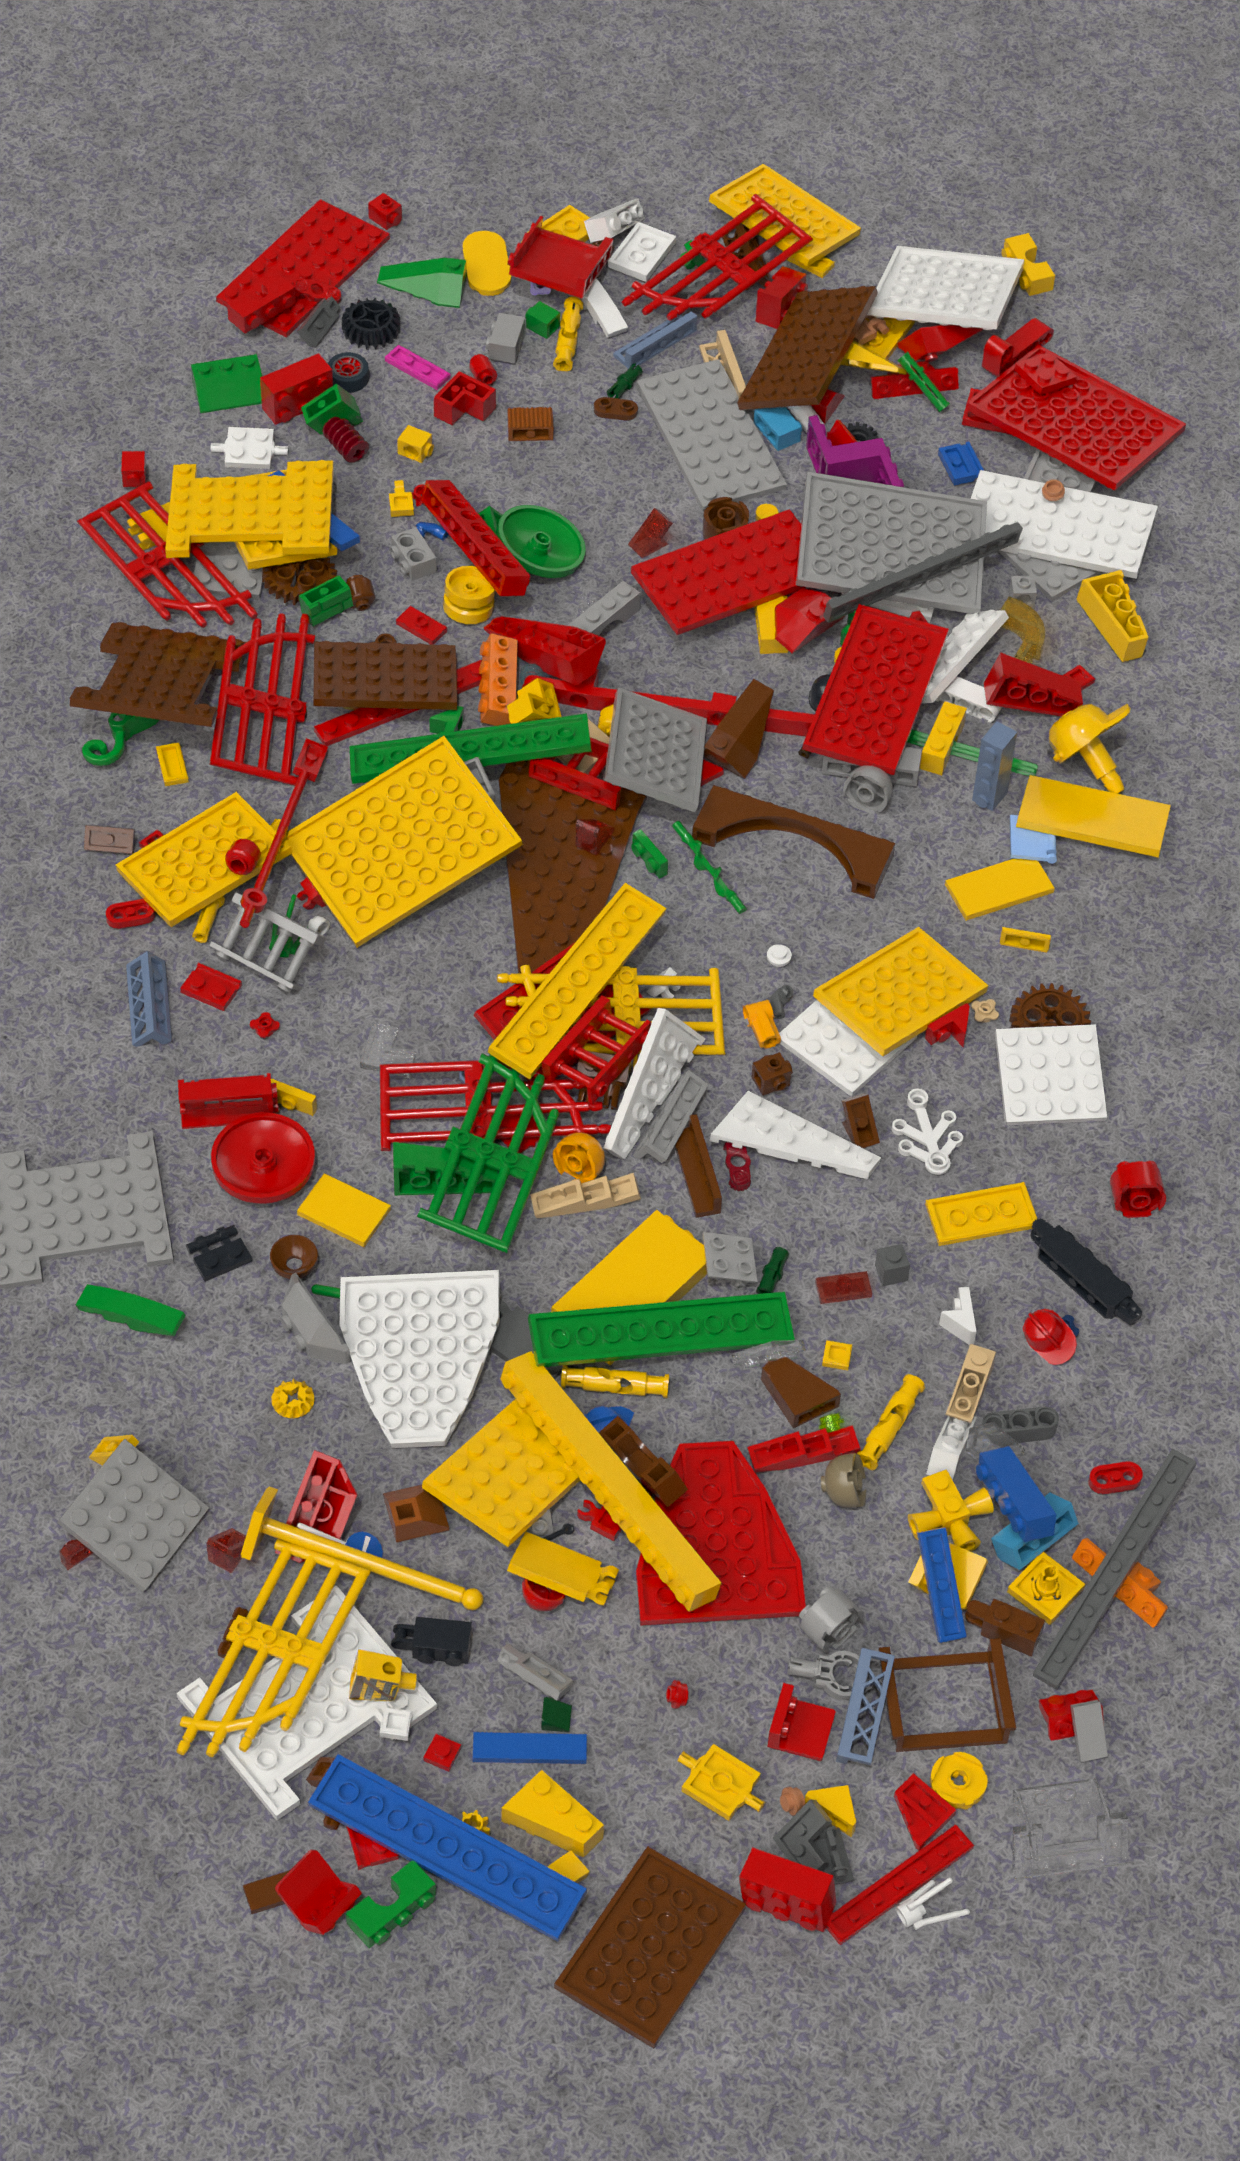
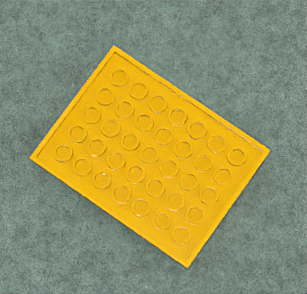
[284,736,523,948]

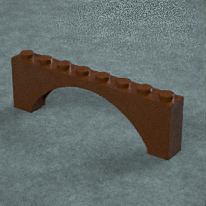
[692,785,895,899]

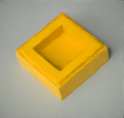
[822,1340,852,1370]

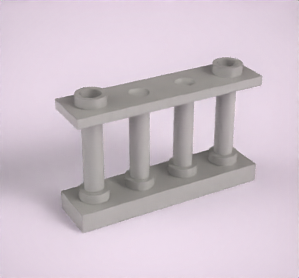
[209,892,327,993]

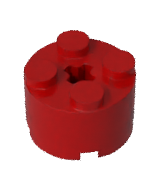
[1110,1161,1166,1218]

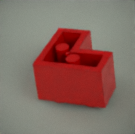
[434,371,496,425]

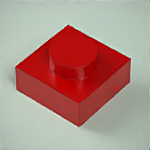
[423,1734,461,1772]

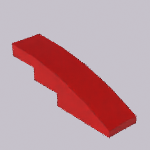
[747,1425,861,1472]

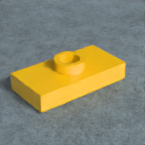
[271,1079,317,1116]

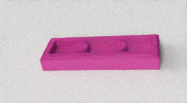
[385,344,451,390]

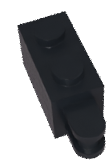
[391,1617,472,1666]

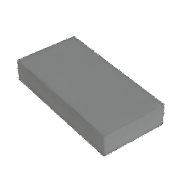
[1070,1700,1108,1762]

